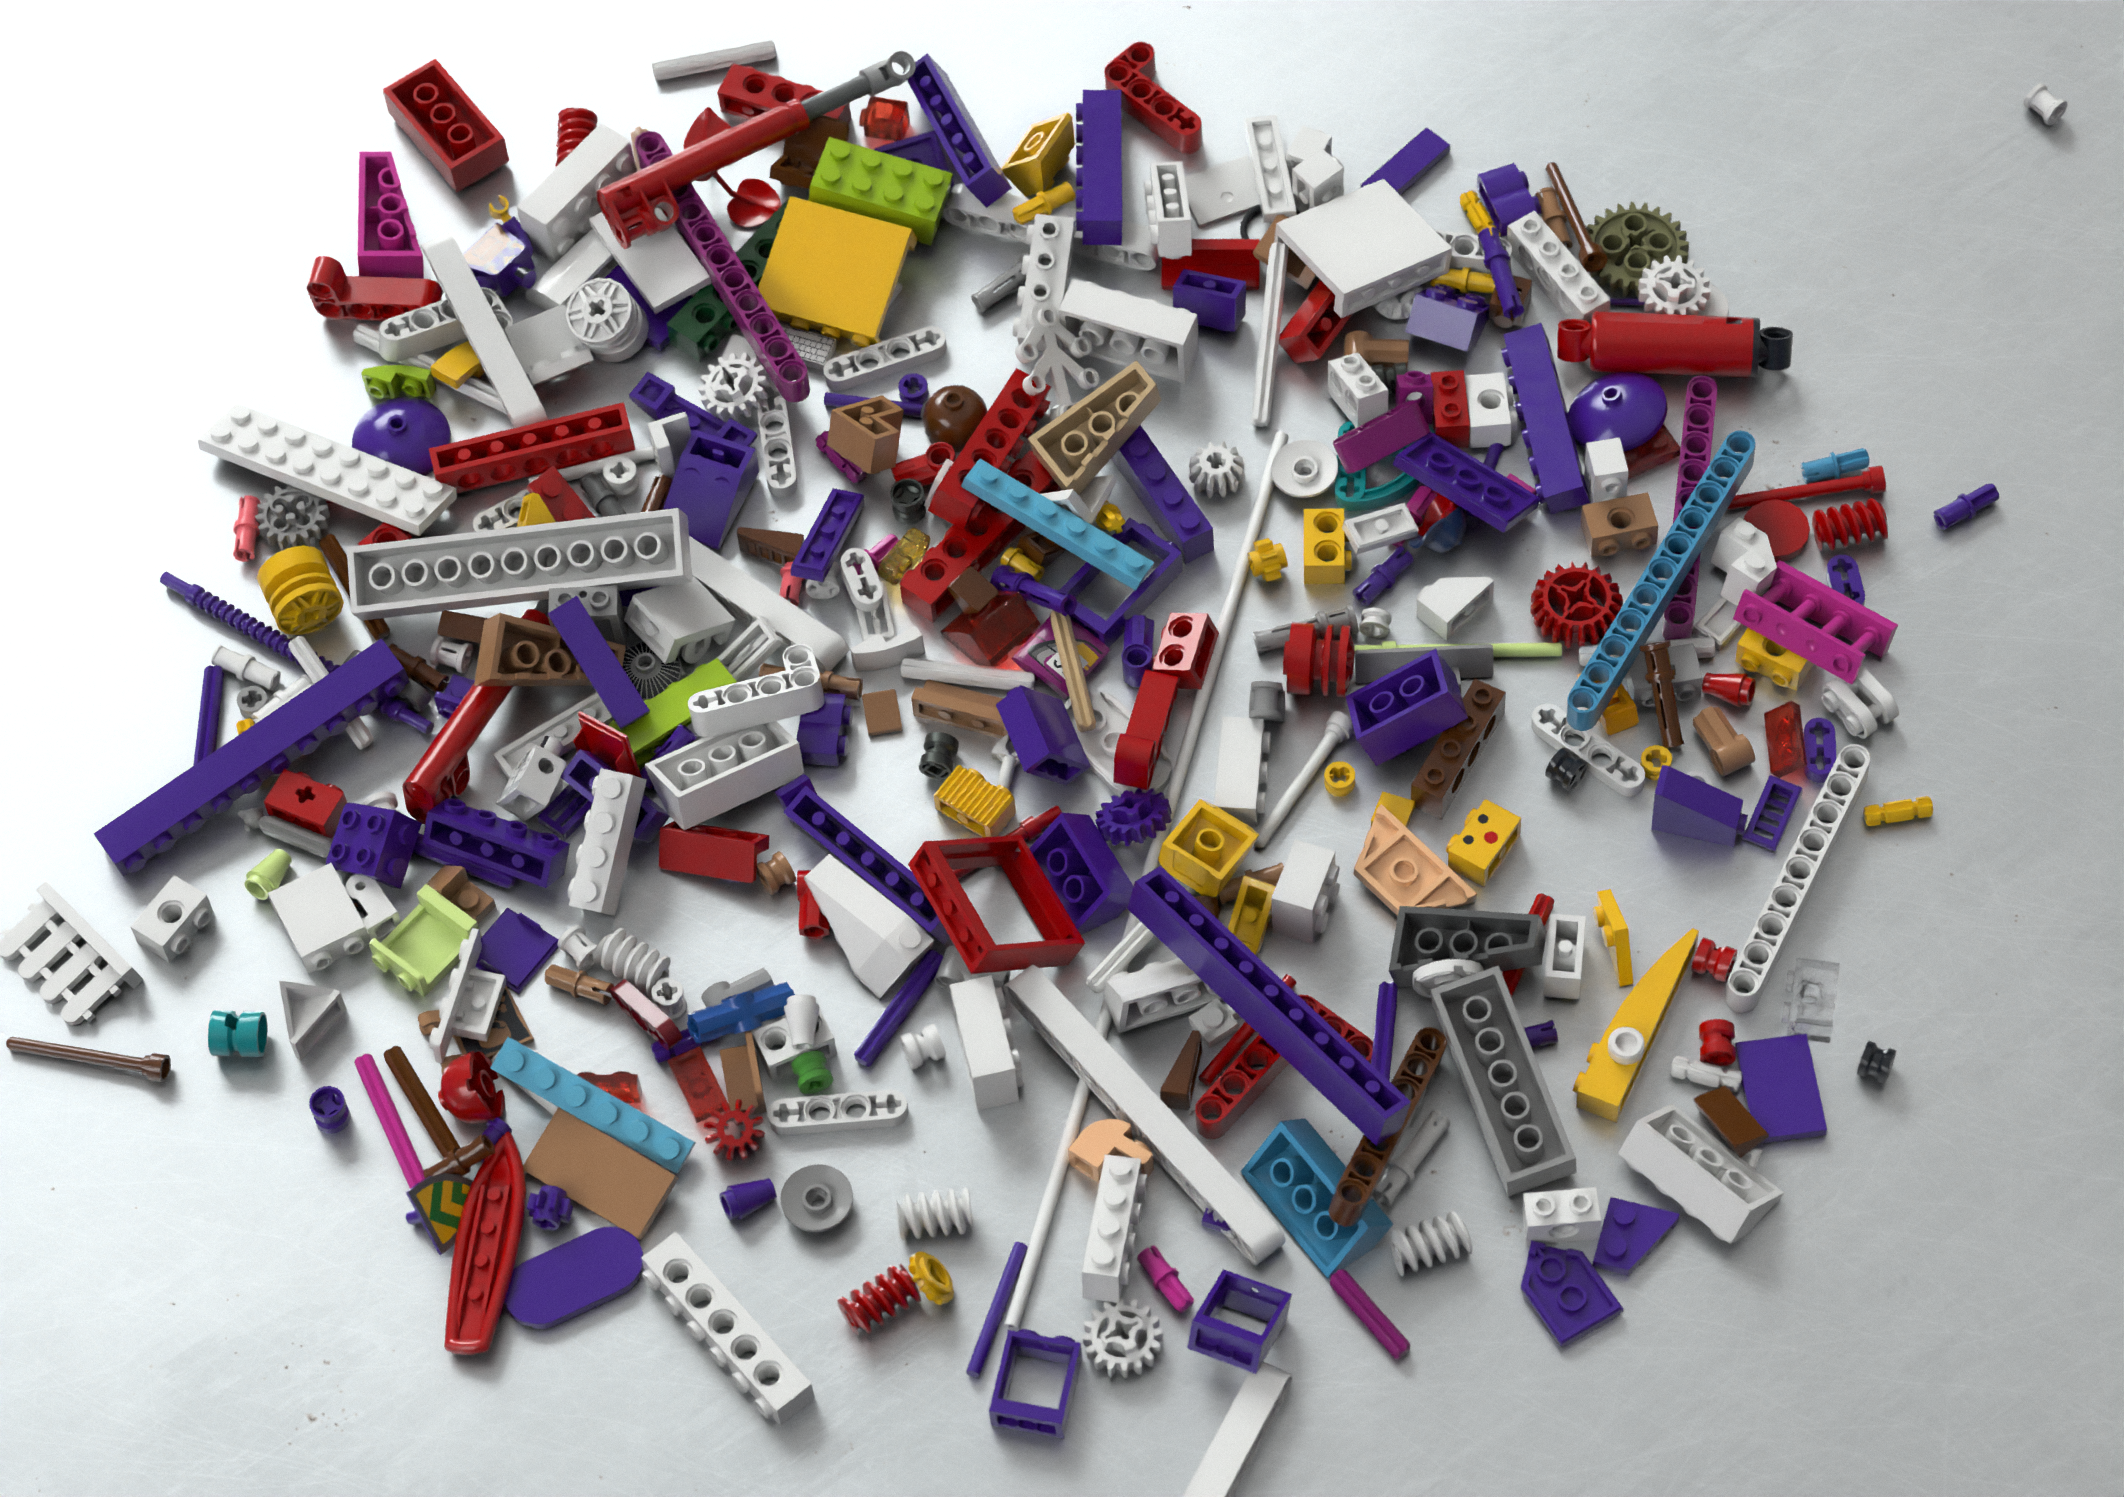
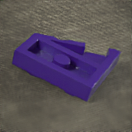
[1593,1197,1679,1276]

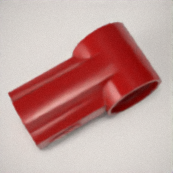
[891,442,956,486]
[797,870,830,939]

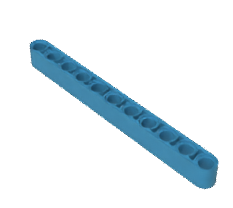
[1566,431,1756,731]

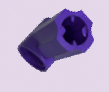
[1121,615,1155,688]

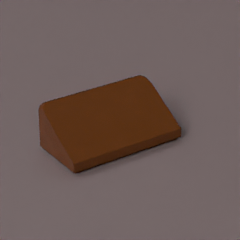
[437,610,489,643]
[1693,1086,1769,1158]

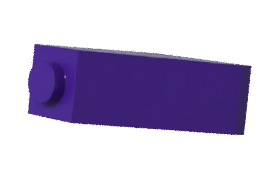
[1651,765,1748,847]

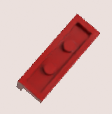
[1161,239,1260,290]
[659,821,770,883]

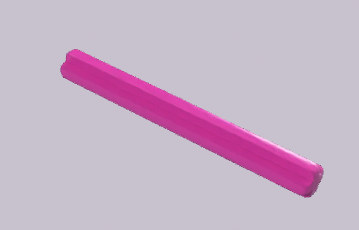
[354,1053,425,1189]

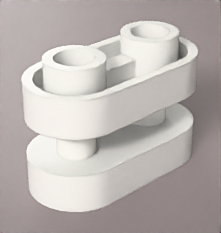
[1821,666,1899,738]

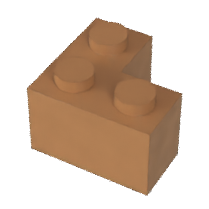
[827,395,904,474]

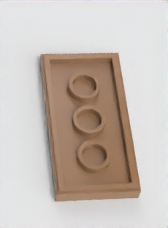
[523,1107,679,1240]

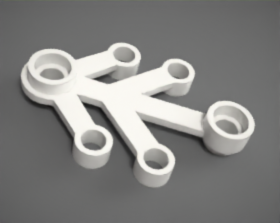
[1015,302,1099,421]

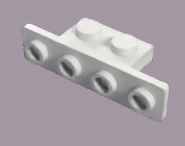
[429,928,506,1063]

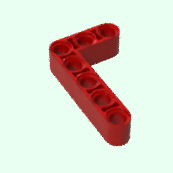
[1195,995,1373,1140]

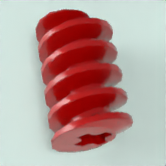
[555,107,598,167]
[1812,498,1888,551]
[837,1264,922,1335]

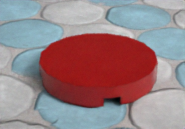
[1743,499,1810,563]

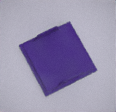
[475,907,559,994]

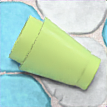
[244,849,292,900]

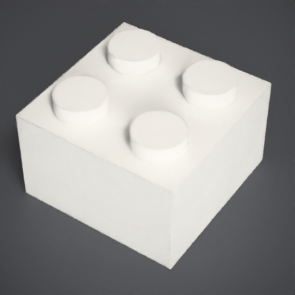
[1272,839,1340,944]

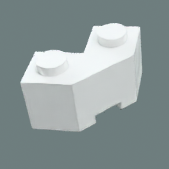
[1711,517,1777,606]

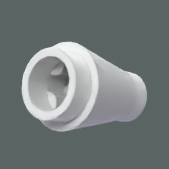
[784,994,820,1050]

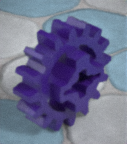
[1095,788,1172,846]

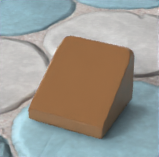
[862,689,902,736]

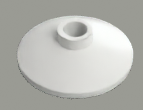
[1271,439,1338,498]

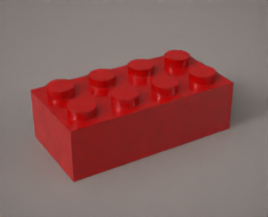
[382,58,510,193]

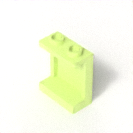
[369,884,482,997]

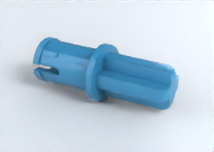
[1800,448,1870,484]

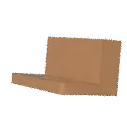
[719,1031,767,1115]

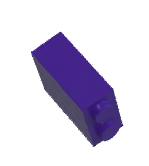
[996,685,1091,786]

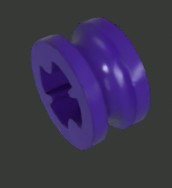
[898,373,929,404]

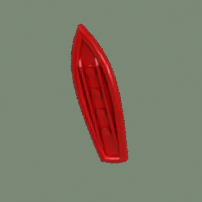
[444,1131,526,1355]

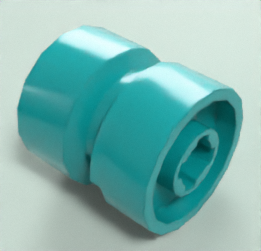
[208,1010,268,1057]

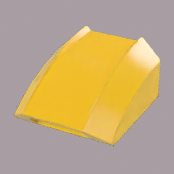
[1158,799,1260,897]

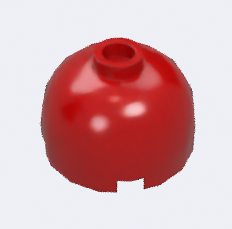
[438,1051,505,1124]

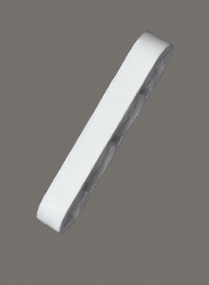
[823,326,947,391]
[757,383,798,498]
[1531,703,1645,797]
[767,1090,909,1135]

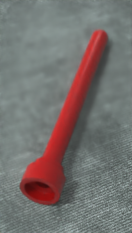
[1727,465,1886,510]

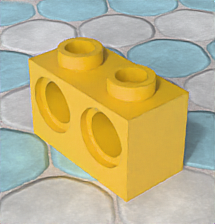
[1304,508,1351,584]

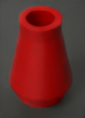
[1702,672,1756,707]

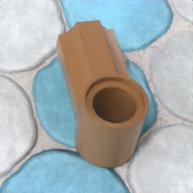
[1343,331,1409,369]
[1693,706,1755,776]

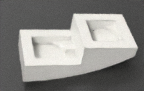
[850,625,925,671]

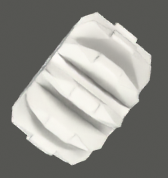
[1189,441,1245,499]

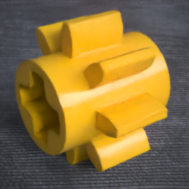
[1247,538,1288,582]

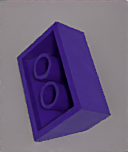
[1029,813,1133,935]

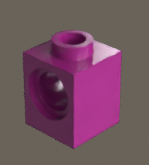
[1396,371,1433,424]

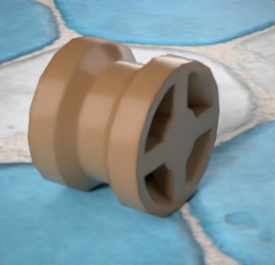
[757,851,797,895]

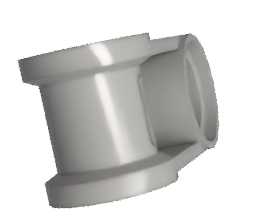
[1249,681,1285,722]

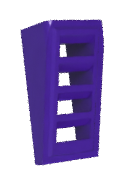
[1743,775,1803,852]

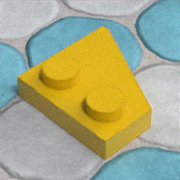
[1593,889,1633,986]

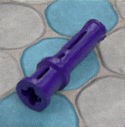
[990,565,1077,616]

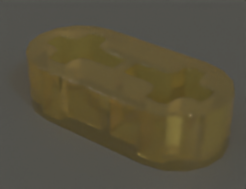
[878,527,931,585]

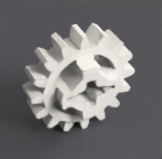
[1638,255,1711,315]
[698,353,771,422]
[1082,1297,1163,1378]

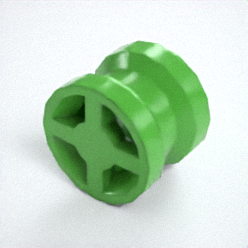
[791,1051,834,1094]

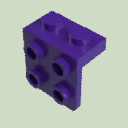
[326,803,422,889]

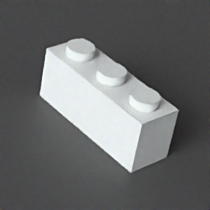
[1214,716,1271,826]

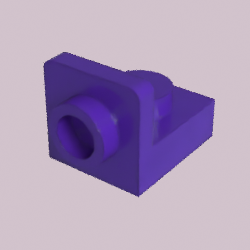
[434,674,475,720]

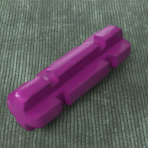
[815,431,867,484]

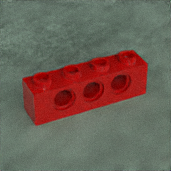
[717,63,852,125]

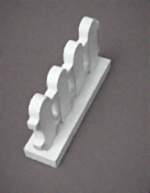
[0,881,144,1026]

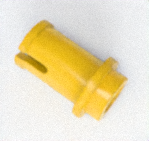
[1000,547,1045,582]

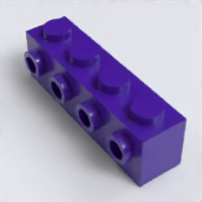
[422,799,570,888]

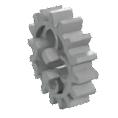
[255,484,330,550]

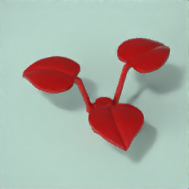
[663,107,782,228]

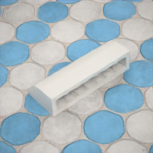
[526,228,618,311]

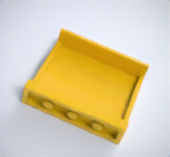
[758,196,918,348]

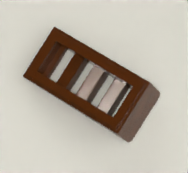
[736,527,805,567]
[1160,1030,1203,1111]

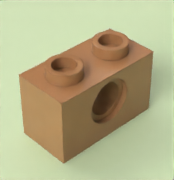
[1581,492,1659,557]

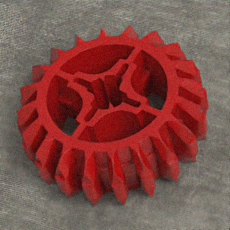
[1530,561,1623,649]

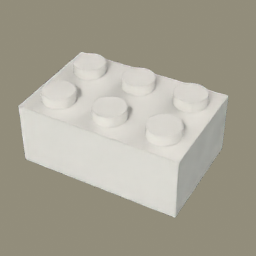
[950,975,1024,1111]

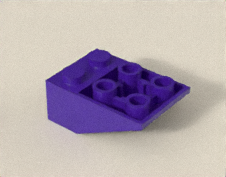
[663,430,760,550]

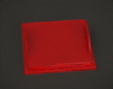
[573,711,642,778]

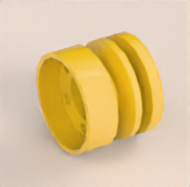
[257,545,344,635]

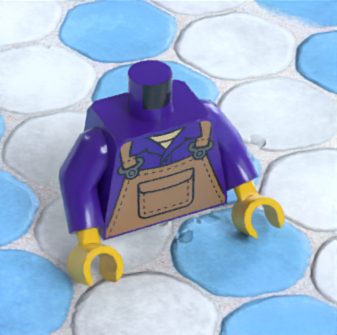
[463,195,537,297]

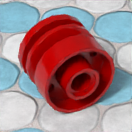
[1283,622,1355,698]

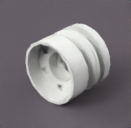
[566,278,649,362]

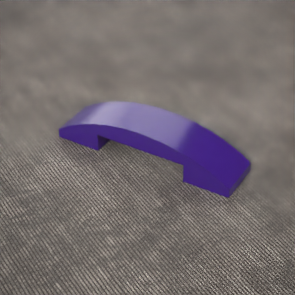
[629,371,758,447]

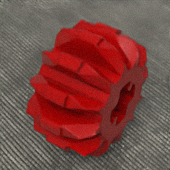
[704,1099,765,1161]

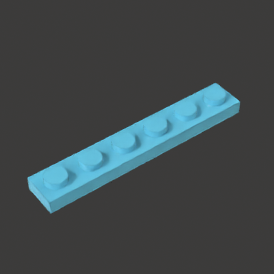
[961,459,1154,591]
[490,1037,696,1174]

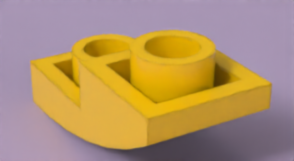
[430,341,485,389]

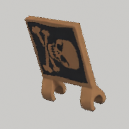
[418,985,534,1074]

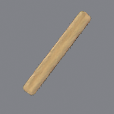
[1050,611,1096,732]

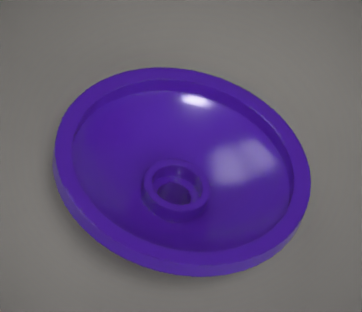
[1568,372,1668,452]
[352,397,451,476]

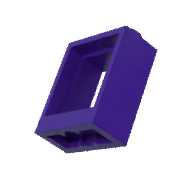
[1187,1269,1292,1374]
[989,1329,1083,1439]

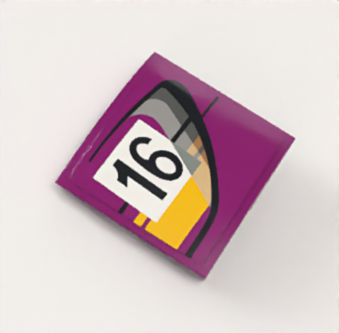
[1011,616,1111,700]

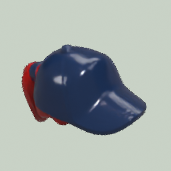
[1408,491,1467,553]

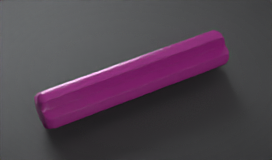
[1330,1269,1410,1359]

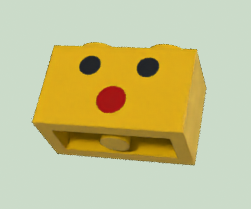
[1446,799,1521,887]

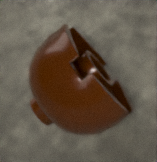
[923,384,988,453]

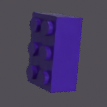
[1345,648,1468,766]

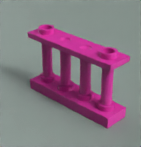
[1733,560,1898,684]

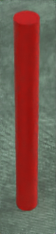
[1198,974,1297,1086]

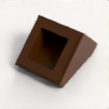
[1016,532,1065,569]
[947,566,999,614]

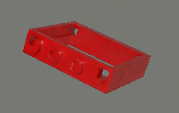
[908,835,1085,974]

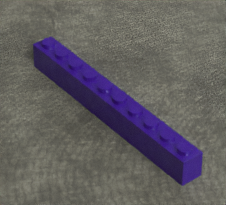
[93,638,410,877]
[1127,866,1411,1145]

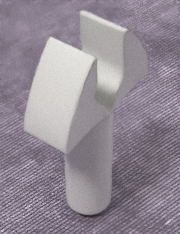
[991,734,1020,791]

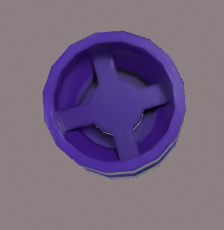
[309,1086,350,1134]

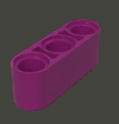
[1332,400,1430,474]

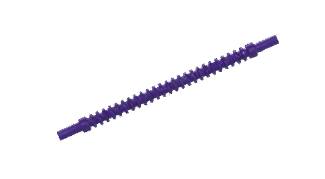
[160,571,434,735]

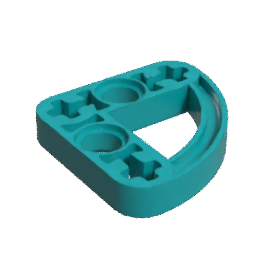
[1335,421,1435,511]

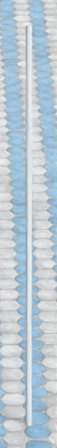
[1004,432,1289,1331]

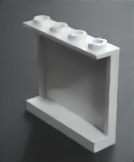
[1274,179,1452,318]

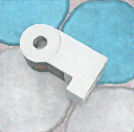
[345,874,401,942]

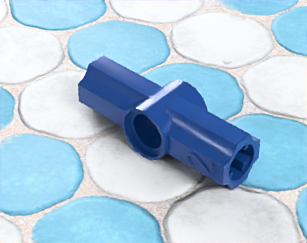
[687,982,795,1044]

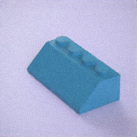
[1240,1118,1393,1278]

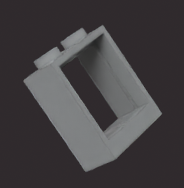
[548,585,628,650]

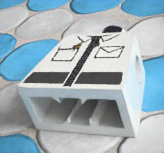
[496,736,566,821]

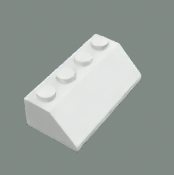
[645,721,804,830]
[1104,957,1224,1033]
[1618,1104,1784,1244]

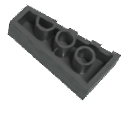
[1389,906,1547,988]

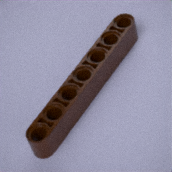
[1329,1027,1447,1226]

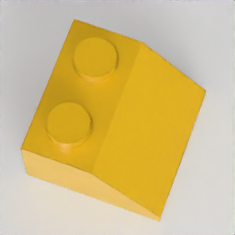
[1001,112,1075,197]

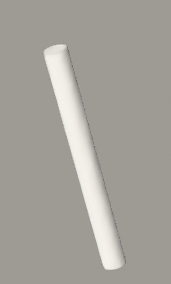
[528,446,655,484]

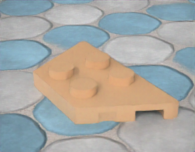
[1353,804,1477,916]

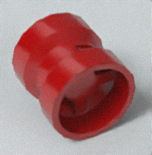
[1691,937,1738,983]
[1699,1019,1736,1067]

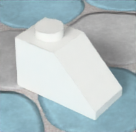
[1416,577,1494,641]

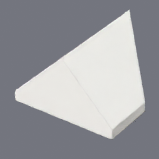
[279,980,346,1061]

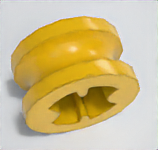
[1640,745,1672,781]
[1324,761,1355,797]

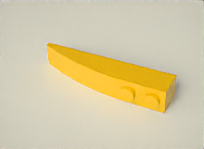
[1573,928,1699,1123]

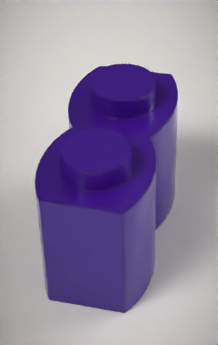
[1477,163,1541,237]
[796,693,853,766]

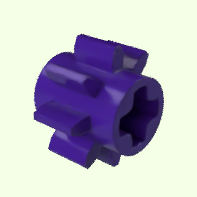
[526,1185,573,1230]

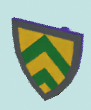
[406,1173,473,1255]

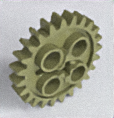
[1587,202,1689,297]

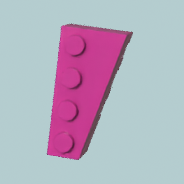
[357,151,424,279]

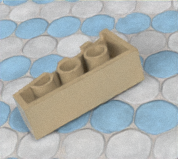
[1028,360,1161,495]

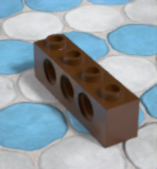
[1411,679,1506,820]

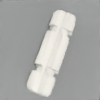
[1670,1056,1742,1092]

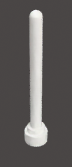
[1254,711,1354,848]

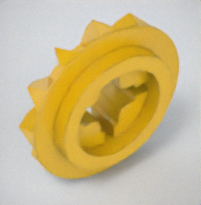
[908,1251,954,1306]

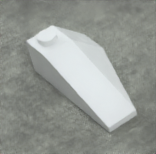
[804,854,934,999]

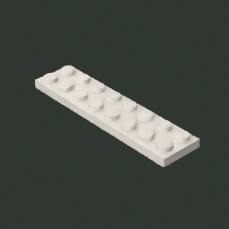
[198,403,457,536]

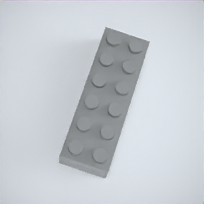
[1431,965,1577,1197]

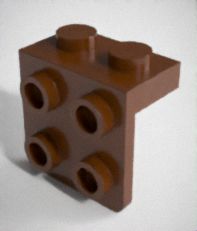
[769,115,849,190]

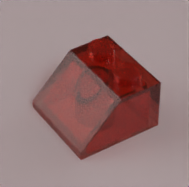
[940,590,1041,667]

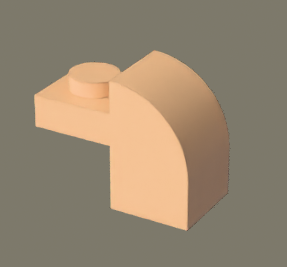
[1068,1119,1154,1183]

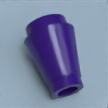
[720,1178,777,1220]

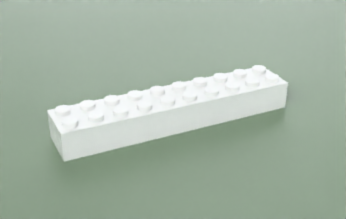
[347,508,692,620]

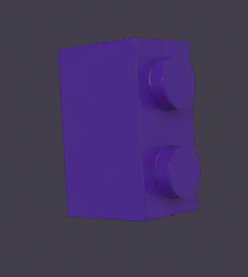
[1173,269,1246,332]

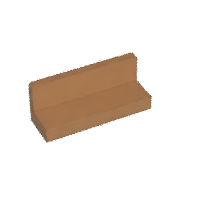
[911,679,1011,741]

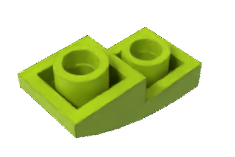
[361,365,436,399]

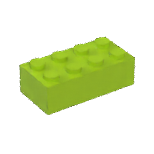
[808,137,953,246]

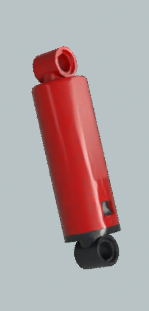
[1556,311,1793,378]

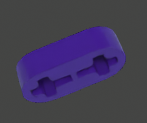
[1826,555,1865,606]
[1803,717,1836,783]

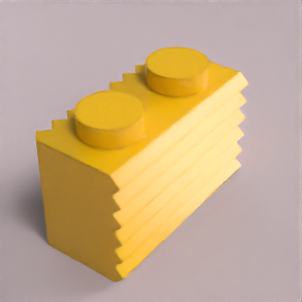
[933,765,1016,837]

